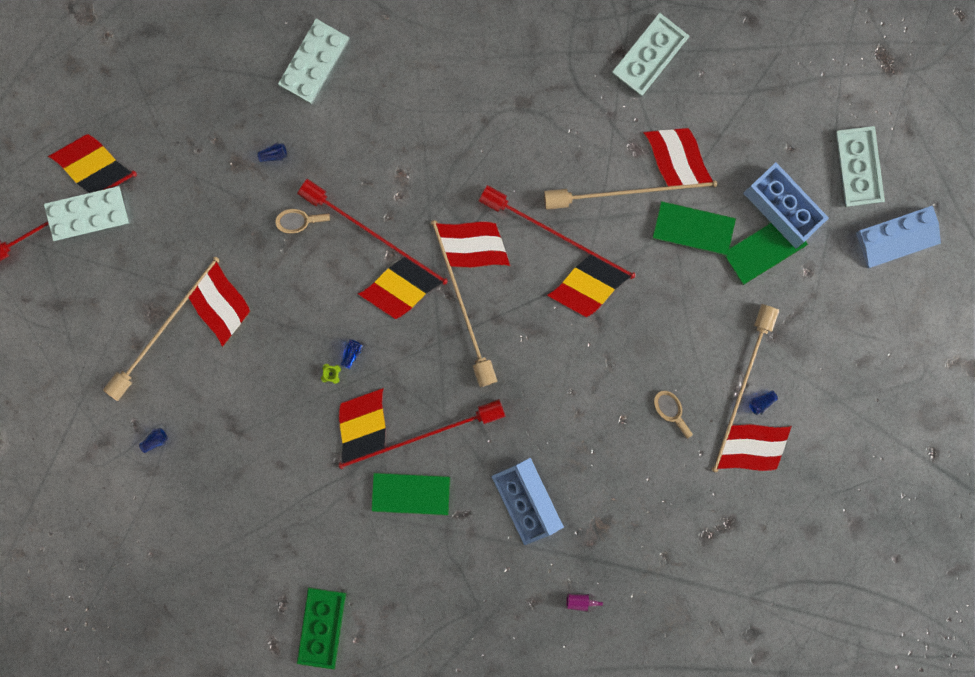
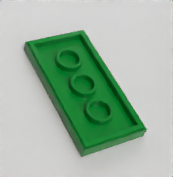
[653,201,736,256]
[725,223,809,285]
[372,473,450,515]
[297,587,346,670]

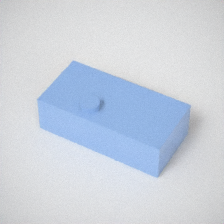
[743,163,829,248]

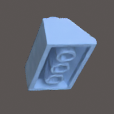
[856,206,941,268]
[491,458,564,546]

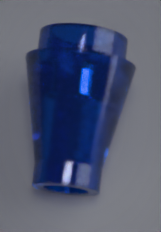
[258,142,287,162]
[340,339,363,369]
[748,390,778,415]
[139,427,168,453]

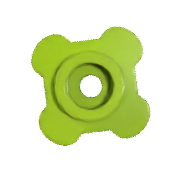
[321,364,341,384]

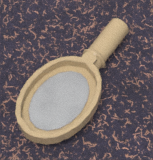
[275,209,330,233]
[654,391,693,439]

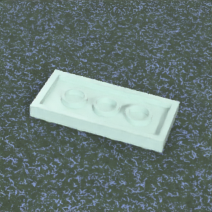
[612,13,690,97]
[278,19,349,104]
[836,126,885,207]
[44,186,129,241]

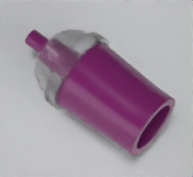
[566,593,603,613]

